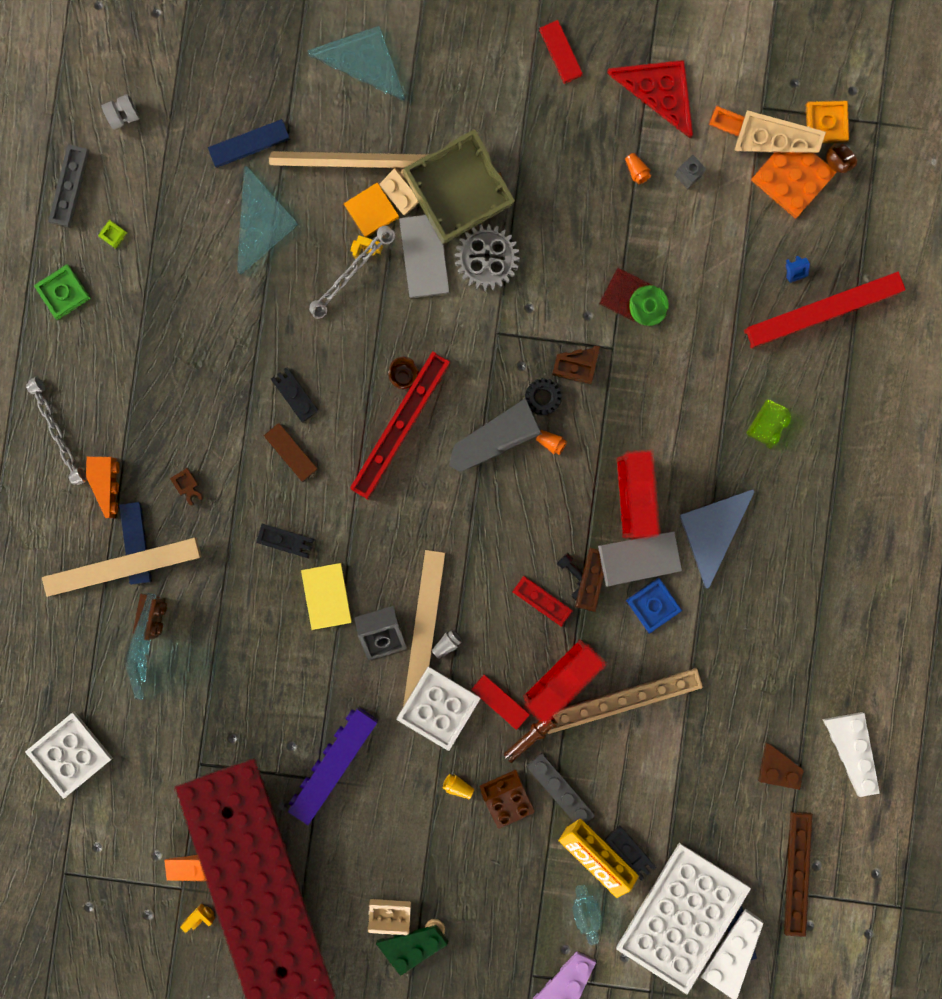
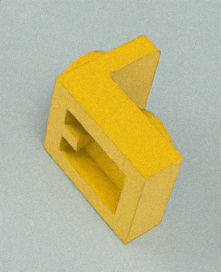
[351,235,383,259]
[180,903,215,933]

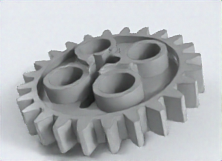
[455,224,520,291]

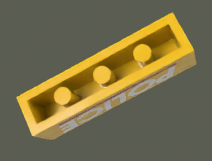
[558,818,639,898]

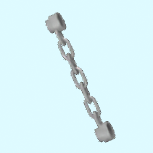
[309,226,395,319]
[26,377,87,485]

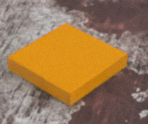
[806,101,849,143]
[344,183,399,238]

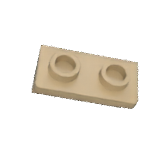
[379,168,419,215]
[368,899,411,935]

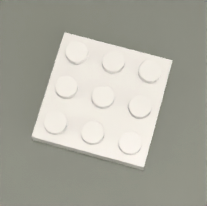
[396,666,481,751]
[25,712,113,799]

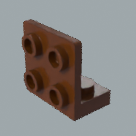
[133,593,167,640]
[479,770,535,828]

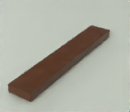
[784,811,813,937]

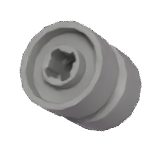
[101,94,140,130]

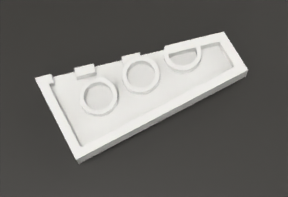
[823,712,880,797]
[701,909,763,999]

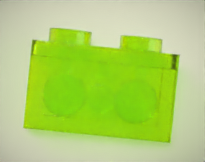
[747,399,791,449]

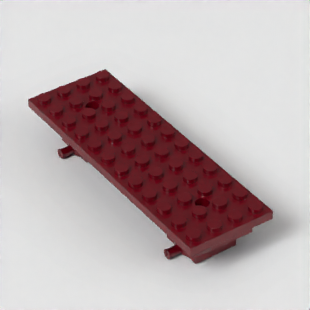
[175,758,336,999]

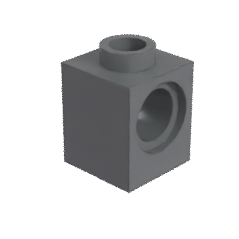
[674,155,706,189]

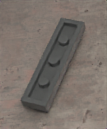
[48,144,90,228]
[526,752,595,823]

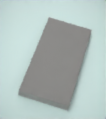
[399,215,449,298]
[598,531,682,586]

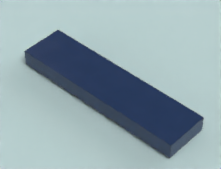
[208,119,290,168]
[119,502,152,585]

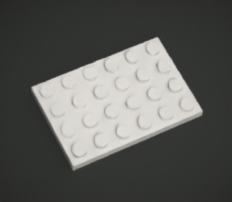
[616,843,751,994]

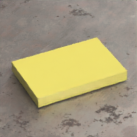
[301,563,352,630]

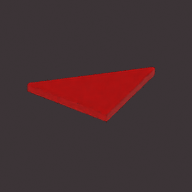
[607,60,693,138]

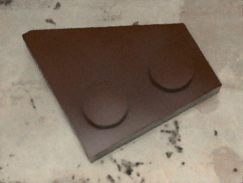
[552,346,600,385]
[758,742,804,790]

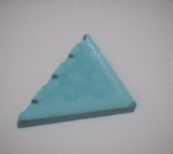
[307,26,405,101]
[237,166,298,275]
[125,593,156,700]

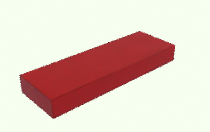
[539,20,583,84]
[512,575,573,627]
[471,674,530,730]

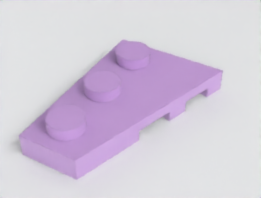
[533,951,596,999]

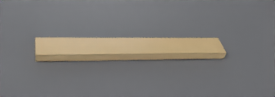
[269,151,426,168]
[42,538,201,597]
[403,550,445,707]
[548,668,703,734]

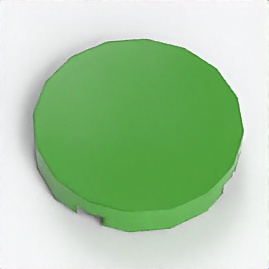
[629,285,669,326]

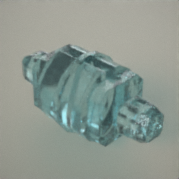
[572,884,603,945]

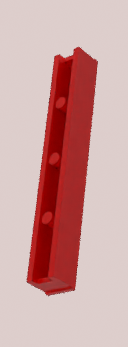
[744,271,906,349]
[350,351,451,500]

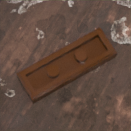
[263,423,318,482]
[575,548,604,612]

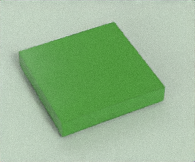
[34,264,91,320]

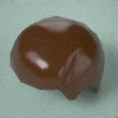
[826,144,858,173]
[388,356,418,390]

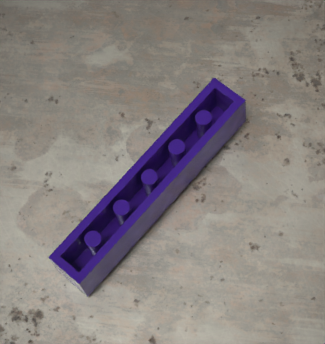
[288,707,378,825]

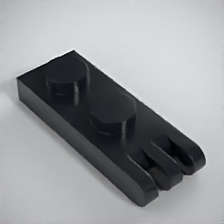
[271,367,318,423]
[256,523,314,558]
[605,825,657,881]

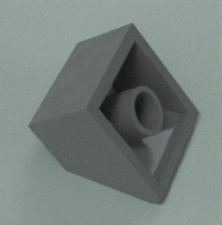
[355,606,407,660]

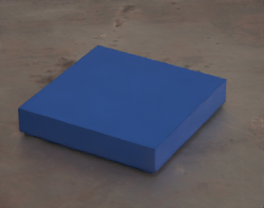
[626,577,682,634]

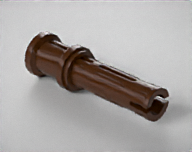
[504,717,558,763]

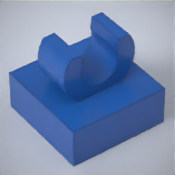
[786,256,810,283]

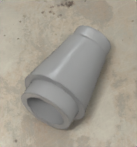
[432,630,462,659]

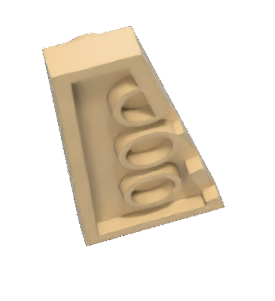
[734,110,826,153]

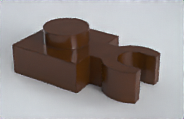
[170,468,203,506]

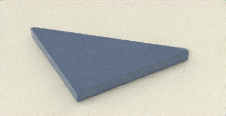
[679,490,754,588]

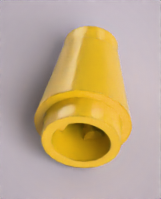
[442,774,474,799]

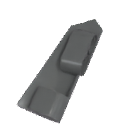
[449,399,542,472]

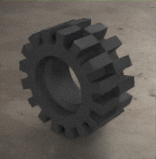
[525,378,562,416]

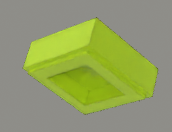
[98,220,127,249]

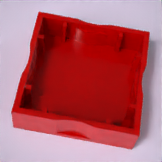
[616,451,659,538]
[523,640,606,725]

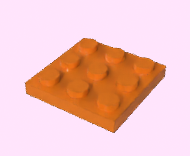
[751,152,837,219]

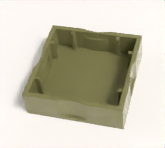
[403,129,515,245]

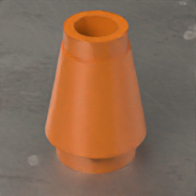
[625,153,651,184]
[536,430,567,455]

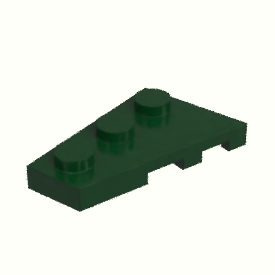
[376,925,449,976]

